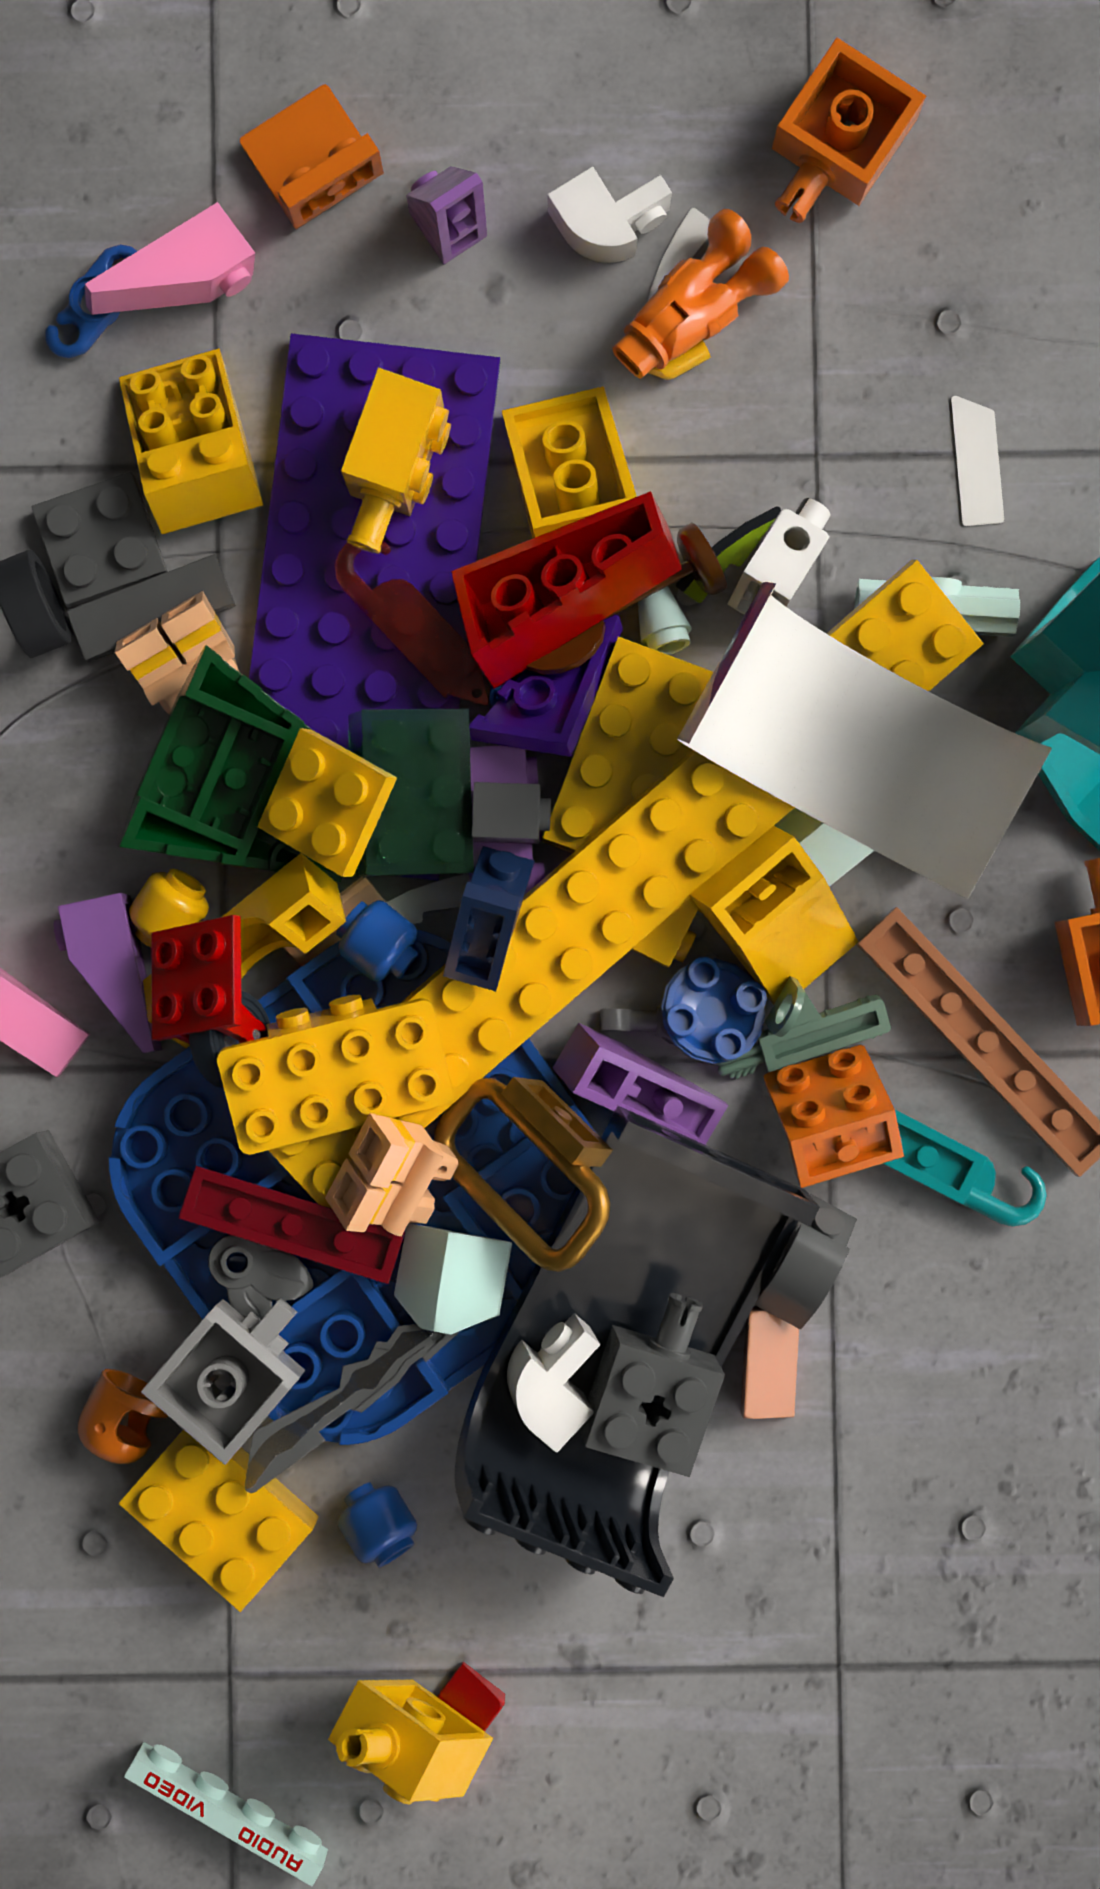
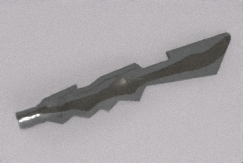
[245,1324,460,1493]

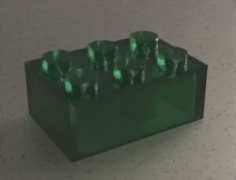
[348,709,474,877]

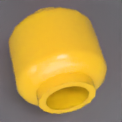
[129,868,209,947]

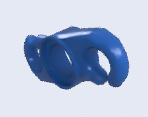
[45,244,137,358]

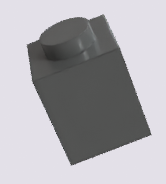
[472,782,551,844]

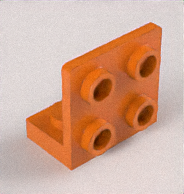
[240,84,384,230]
[763,1045,904,1188]

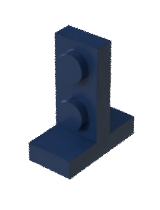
[443,846,535,992]

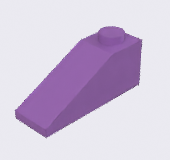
[406,166,487,264]
[53,893,163,1053]
[553,1023,729,1145]

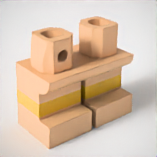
[115,591,240,714]
[325,1113,458,1236]

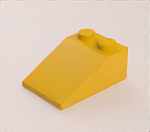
[502,386,637,538]

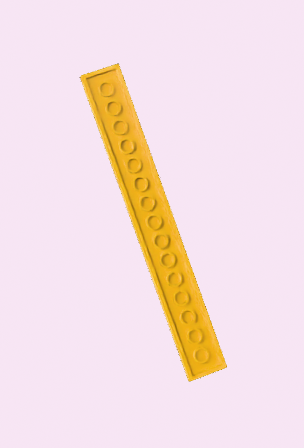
[268,560,984,1208]

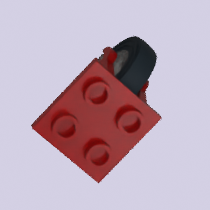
[151,915,270,1088]

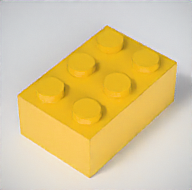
[118,1429,319,1612]

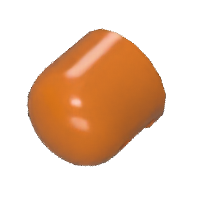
[77,1369,168,1464]

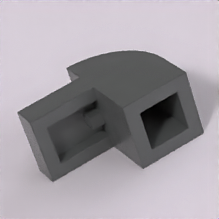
[755,1194,857,1330]

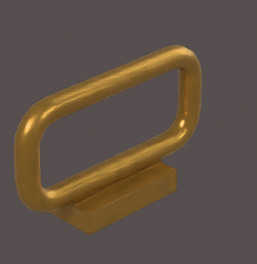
[434,1077,613,1272]

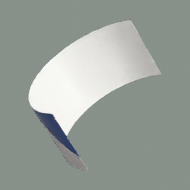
[677,582,1052,899]

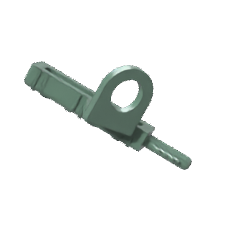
[716,976,891,1079]

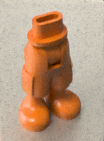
[612,209,789,379]

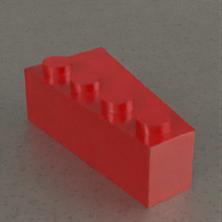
[451,491,682,689]

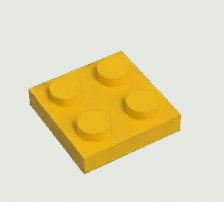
[257,728,397,877]

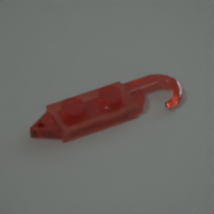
[335,541,488,706]

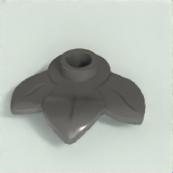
[208,1235,313,1320]

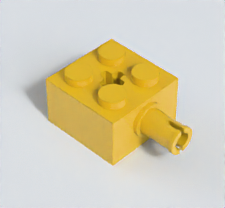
[341,367,451,554]
[328,1679,493,1805]

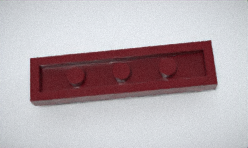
[179,1166,405,1284]

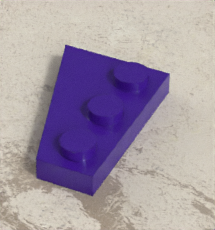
[467,615,623,757]

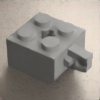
[141,1298,305,1465]

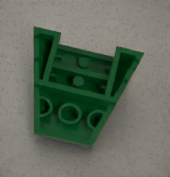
[118,645,343,882]

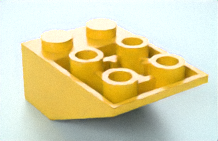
[119,348,263,534]
[690,826,858,1005]

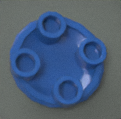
[661,957,767,1064]

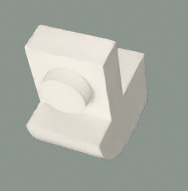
[548,167,672,263]
[507,1313,600,1453]

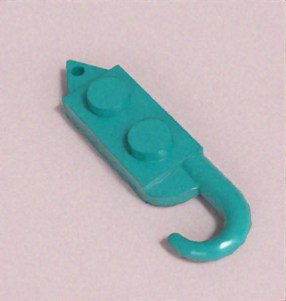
[883,1110,1047,1227]

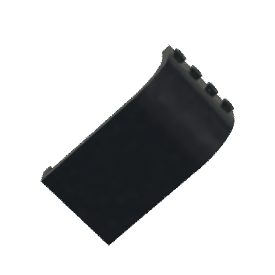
[454,1105,820,1598]

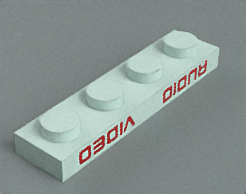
[124,1742,328,1887]

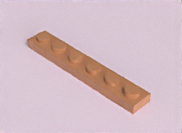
[856,907,1100,1177]

